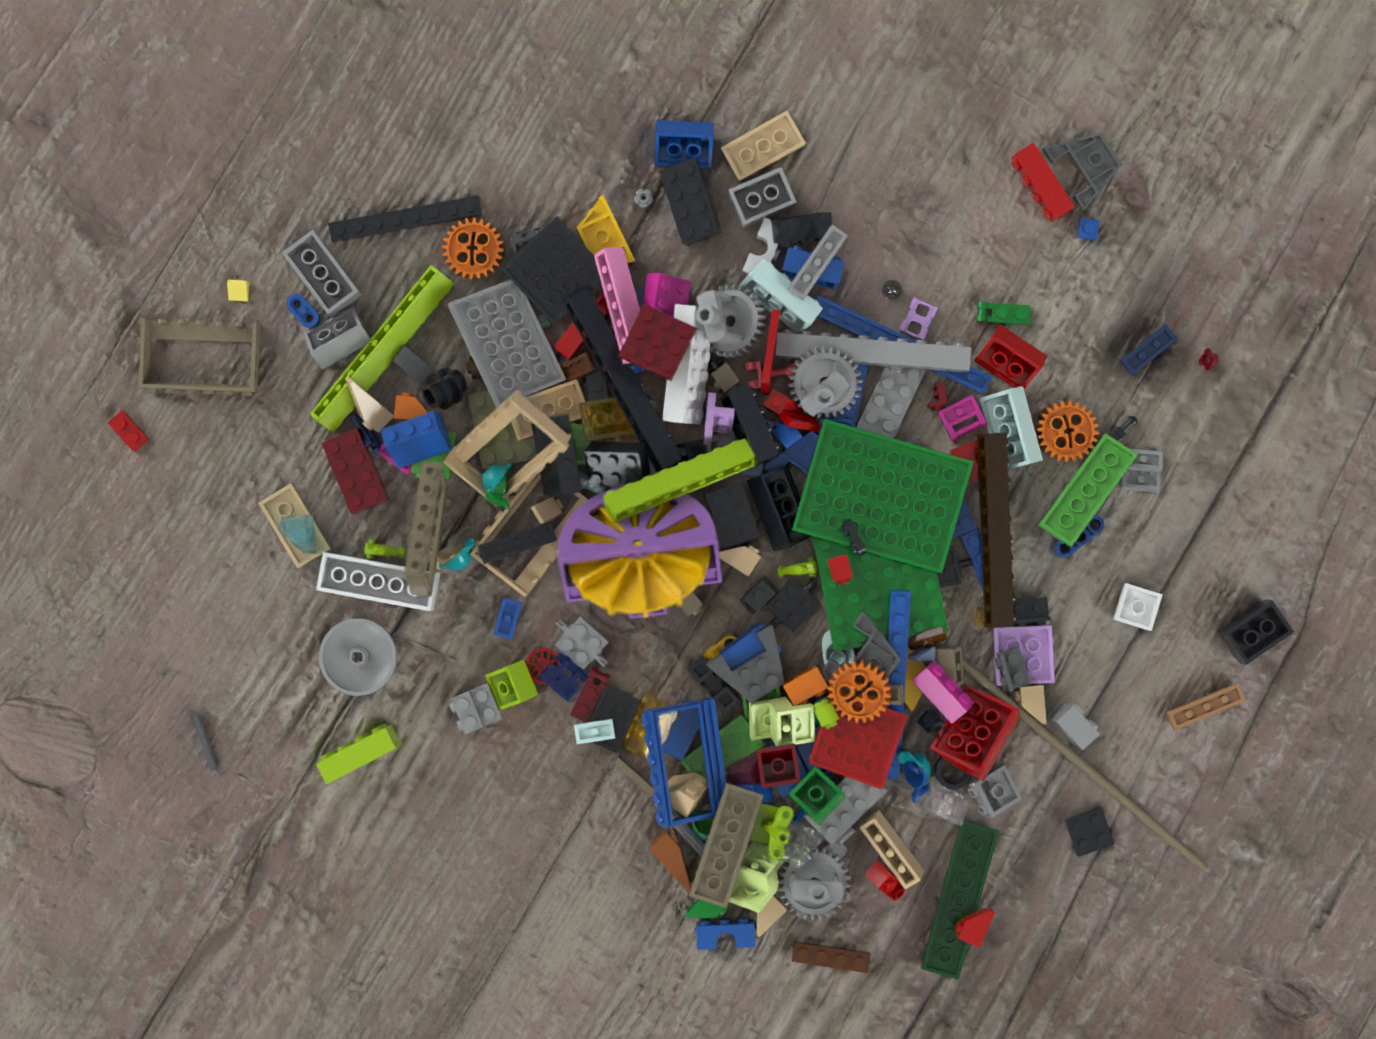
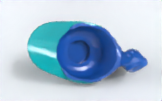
[898,750,931,803]

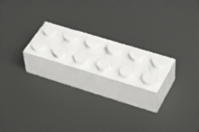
[662,304,711,424]
[316,552,440,611]

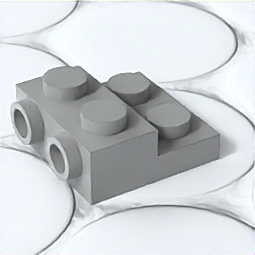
[449,683,502,734]
[968,765,1022,818]

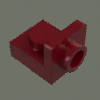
[926,381,948,411]

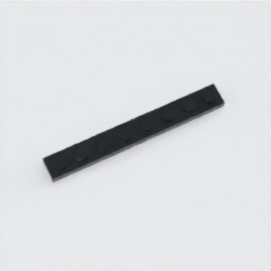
[328,195,482,243]

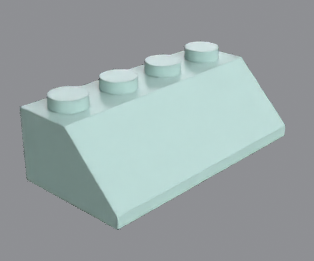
[739,259,823,334]
[979,386,1043,469]

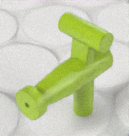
[364,539,405,559]
[778,557,818,577]

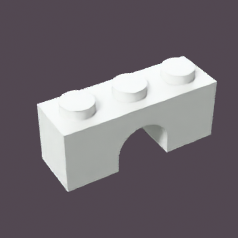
[742,218,780,275]

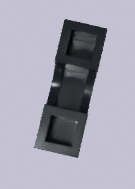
[687,655,739,713]

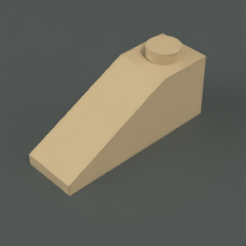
[345,376,394,433]

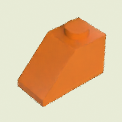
[394,392,429,420]

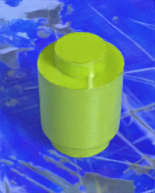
[814,698,839,729]

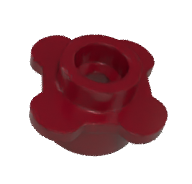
[1198,348,1219,371]

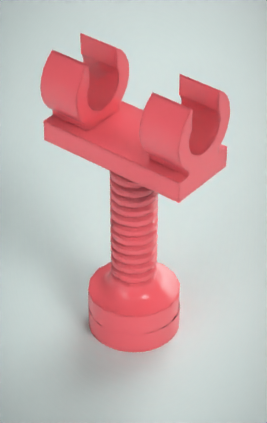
[745,361,796,389]

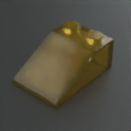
[578,398,635,441]

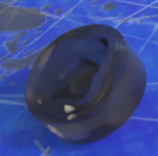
[882,280,902,300]

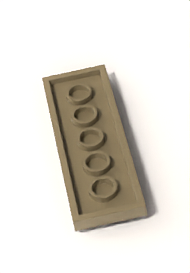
[689,783,764,908]

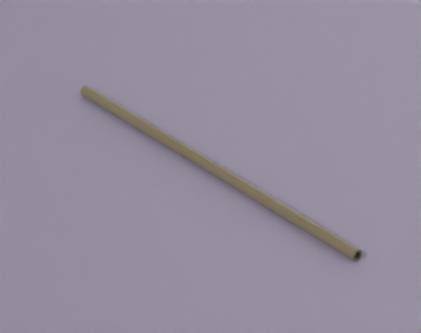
[962,657,1209,873]

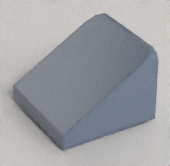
[908,646,936,661]

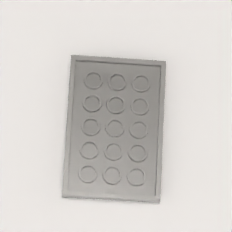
[448,279,566,408]

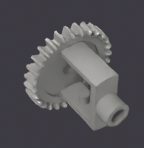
[696,284,766,358]
[789,345,862,418]
[778,845,851,921]

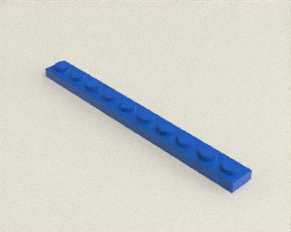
[817,295,992,394]
[885,589,911,779]

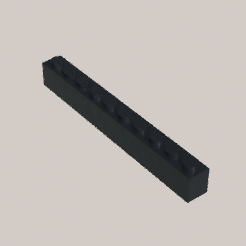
[563,289,682,473]

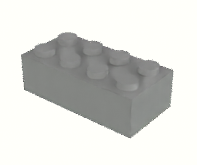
[282,230,363,317]
[804,776,887,845]

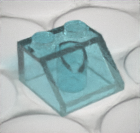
[279,515,317,554]

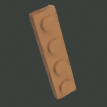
[1166,683,1246,730]

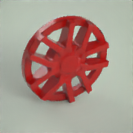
[526,648,562,684]

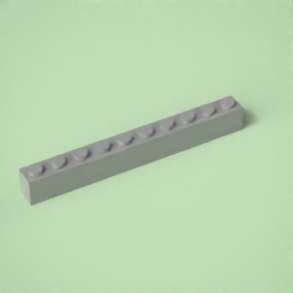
[775,330,971,373]

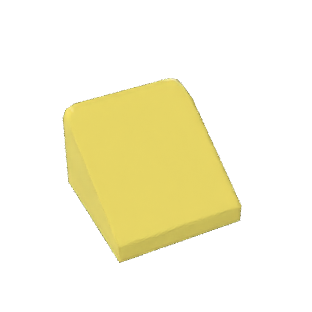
[227,280,249,302]

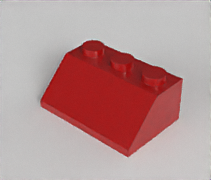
[974,324,1048,389]

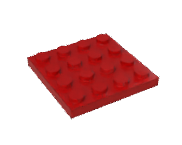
[808,696,908,789]

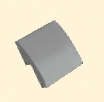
[1120,449,1163,493]

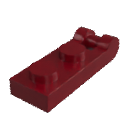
[570,666,610,723]

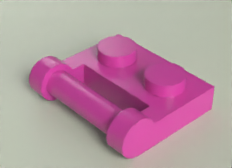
[937,395,987,443]

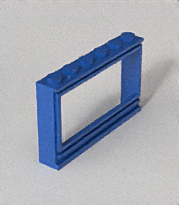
[642,697,726,828]

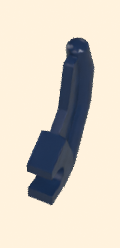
[350,414,381,455]

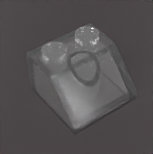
[921,783,968,826]

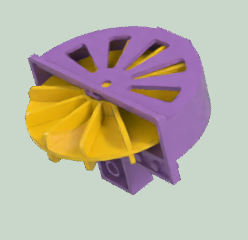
[558,487,722,619]

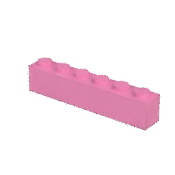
[594,248,640,364]

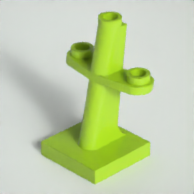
[749,803,794,861]

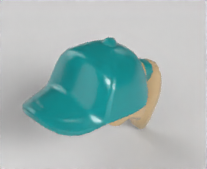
[429,538,476,571]

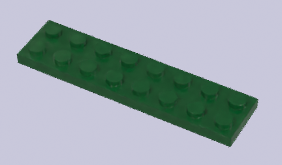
[921,819,999,980]

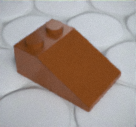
[649,828,691,892]

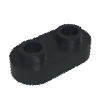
[841,518,866,557]

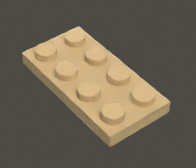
[721,111,806,182]
[511,379,590,441]
[258,483,332,569]

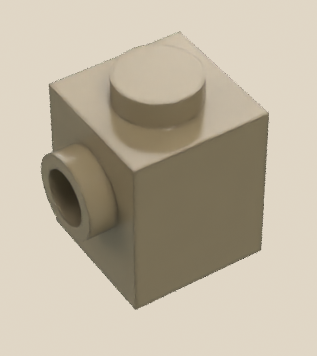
[711,363,740,394]

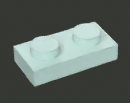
[574,719,615,744]

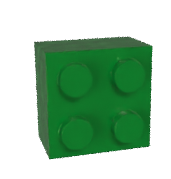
[789,766,846,826]

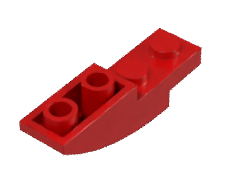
[554,292,610,360]

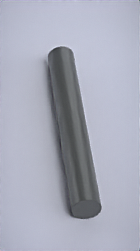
[193,715,218,771]

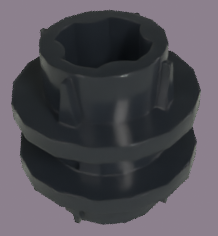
[421,368,468,410]

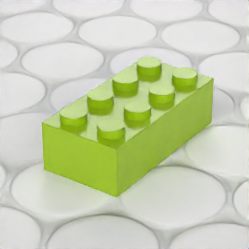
[316,723,402,785]

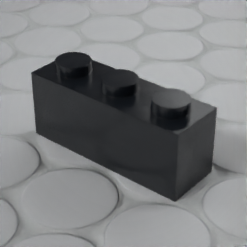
[771,212,832,247]

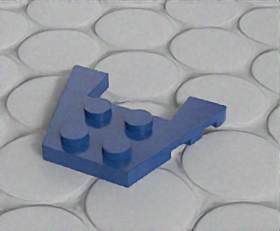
[764,431,819,474]

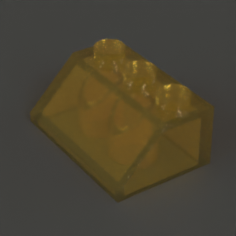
[621,692,678,760]

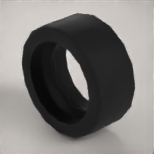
[934,757,972,789]

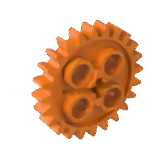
[442,218,505,281]
[1035,400,1099,463]
[828,660,892,723]

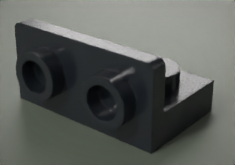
[1013,597,1051,627]

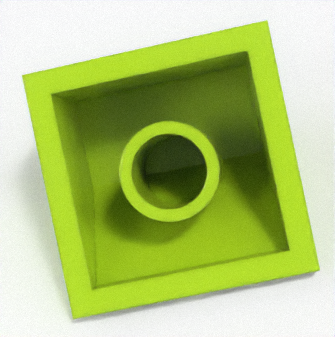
[485,659,538,710]

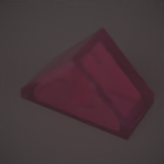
[724,751,759,785]

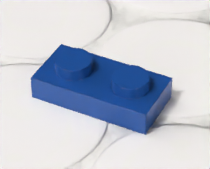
[493,597,523,640]

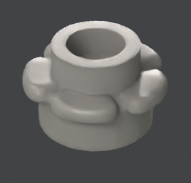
[634,189,653,208]

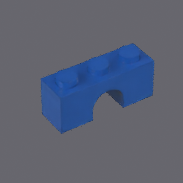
[696,917,755,950]

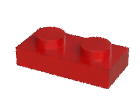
[108,410,149,452]

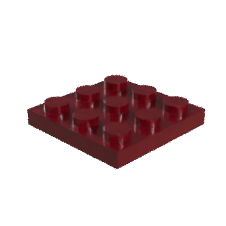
[618,304,697,382]

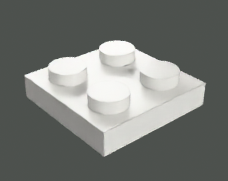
[1113,583,1163,631]

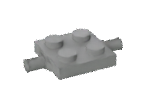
[555,616,609,670]

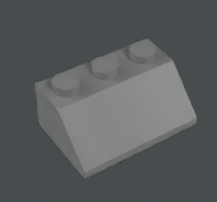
[303,306,371,370]

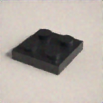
[1064,807,1114,857]

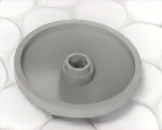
[319,618,397,696]

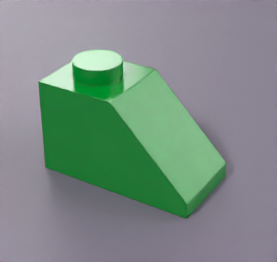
[685,899,729,918]

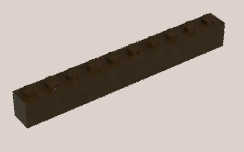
[977,433,1016,628]

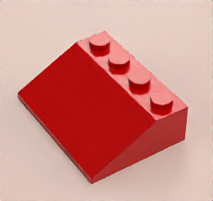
[930,684,1020,782]

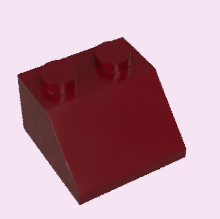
[756,743,800,788]

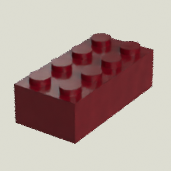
[321,428,390,514]

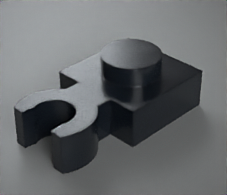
[914,706,947,738]

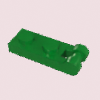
[976,302,1031,325]

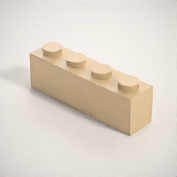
[859,809,924,890]

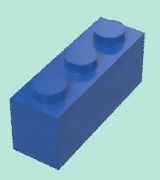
[662,698,699,761]

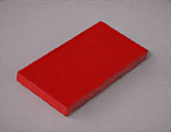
[761,309,780,395]

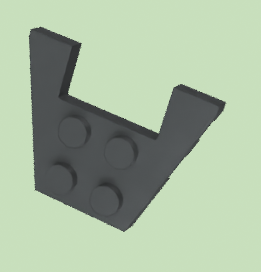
[1042,132,1122,212]
[821,611,902,687]
[706,623,785,703]

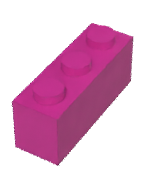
[912,660,974,723]

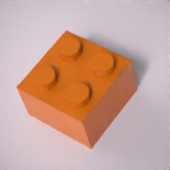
[782,665,828,706]

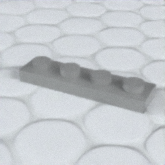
[787,225,848,300]

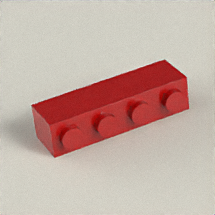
[1011,142,1074,223]

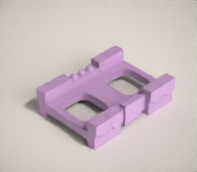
[899,297,938,340]

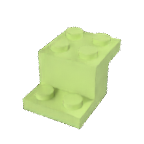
[749,697,815,746]
[729,841,787,913]

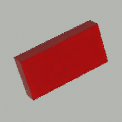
[779,411,821,432]

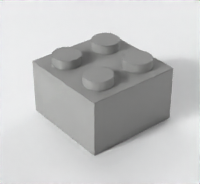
[1049,703,1100,750]

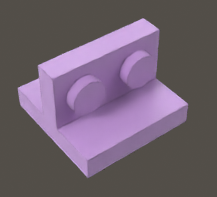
[703,393,734,445]

